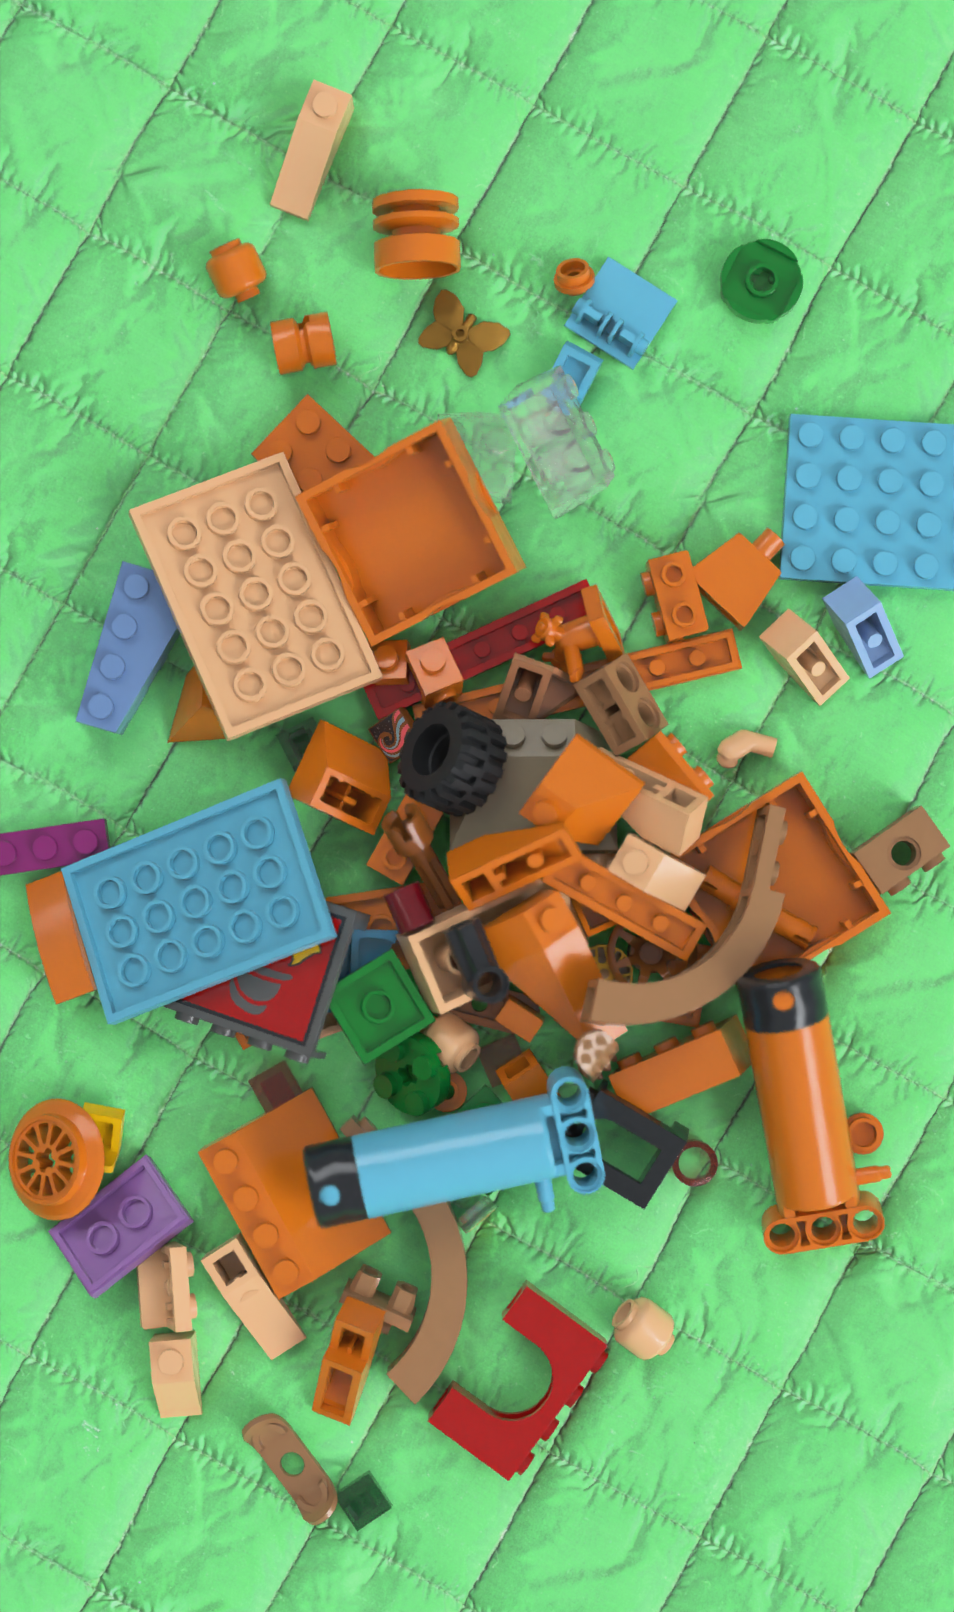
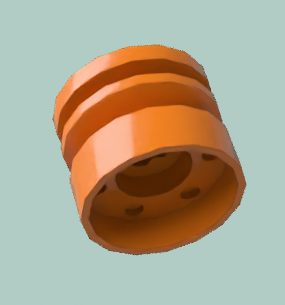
[372,189,461,280]

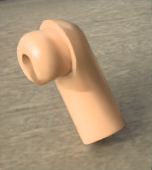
[716,729,777,768]

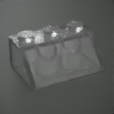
[498,365,615,519]

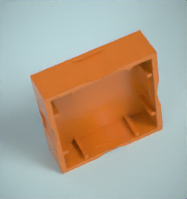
[295,417,526,646]
[670,771,891,988]

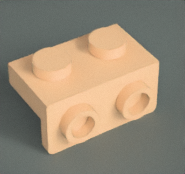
[136,1241,197,1333]

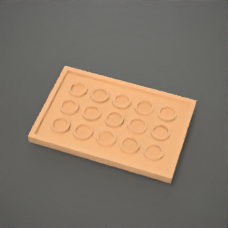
[129,452,383,742]

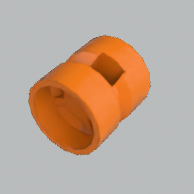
[270,311,337,375]

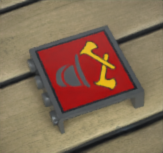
[163,900,371,1064]

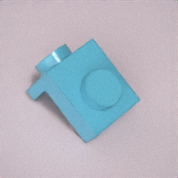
[538,341,604,411]

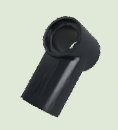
[443,917,509,1004]

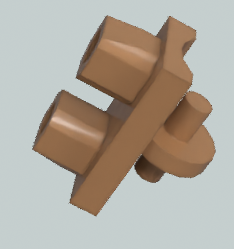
[339,1264,418,1335]

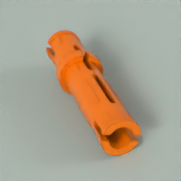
[699,864,818,950]

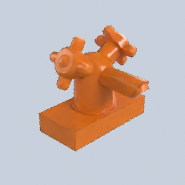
[531,584,625,683]

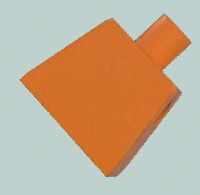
[693,528,785,631]

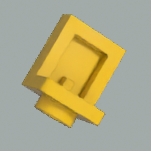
[72,1102,125,1173]

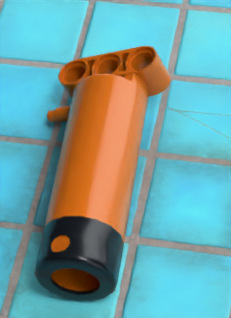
[737,958,891,1254]

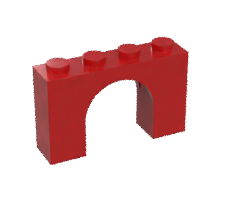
[428,1280,609,1481]

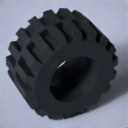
[398,701,507,817]

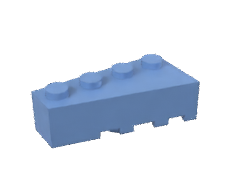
[76,561,180,735]

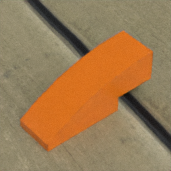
[26,871,97,1005]
[312,1296,386,1426]

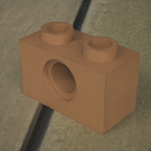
[850,805,950,896]

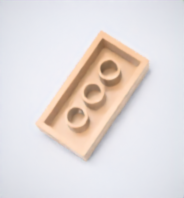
[396,879,589,1015]

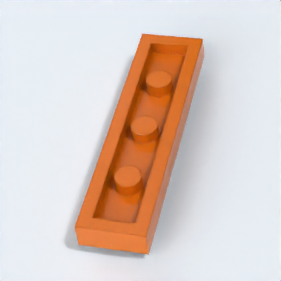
[540,854,707,962]

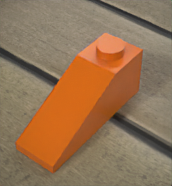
[446,823,583,911]

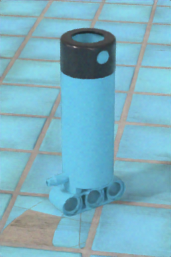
[302,1066,605,1229]

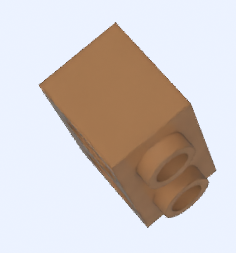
[573,653,669,757]

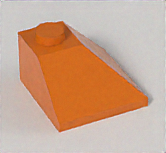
[519,733,646,845]

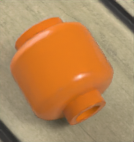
[206,238,267,303]

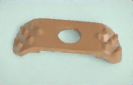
[574,1029,619,1083]
[242,1413,338,1525]

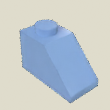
[822,576,904,679]

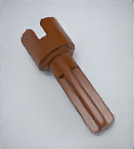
[381,803,460,910]

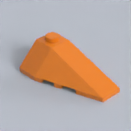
[483,888,628,1041]

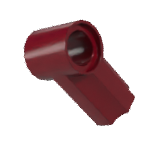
[384,881,435,935]

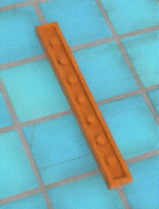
[412,628,742,720]

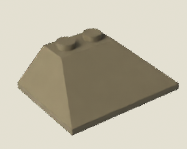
[450,719,618,854]

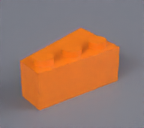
[608,1014,752,1114]

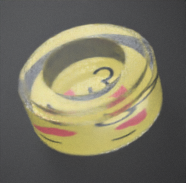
[457,1196,498,1234]

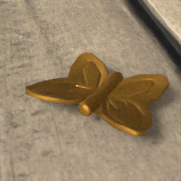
[418,289,511,377]

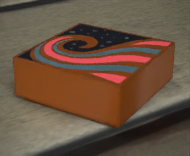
[368,707,414,764]

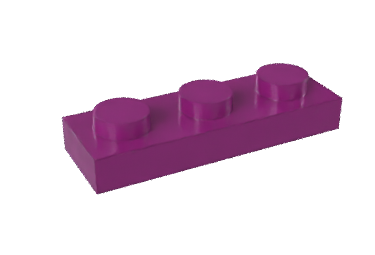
[0,818,110,876]

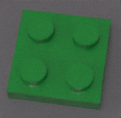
[329,949,436,1065]

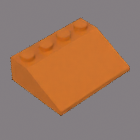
[198,1087,391,1300]

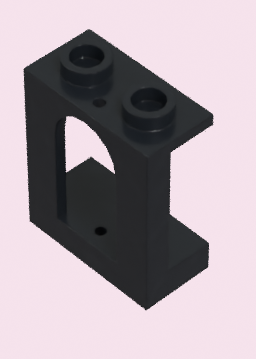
[565,1078,689,1209]

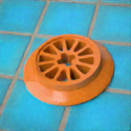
[9,1099,105,1220]

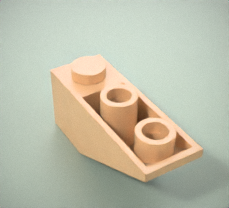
[201,1232,307,1360]

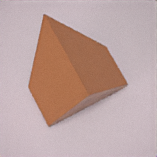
[493,653,579,719]

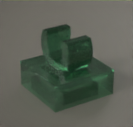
[276,717,317,773]
[337,1470,392,1531]

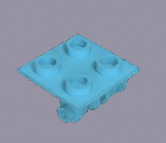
[564,256,678,370]

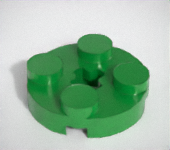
[720,239,803,324]
[373,1032,451,1117]

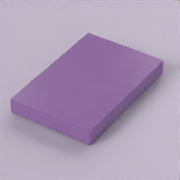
[48,1155,194,1299]

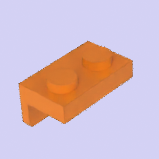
[640,550,709,644]

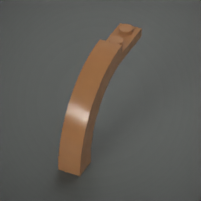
[580,805,788,1027]
[340,1115,468,1405]

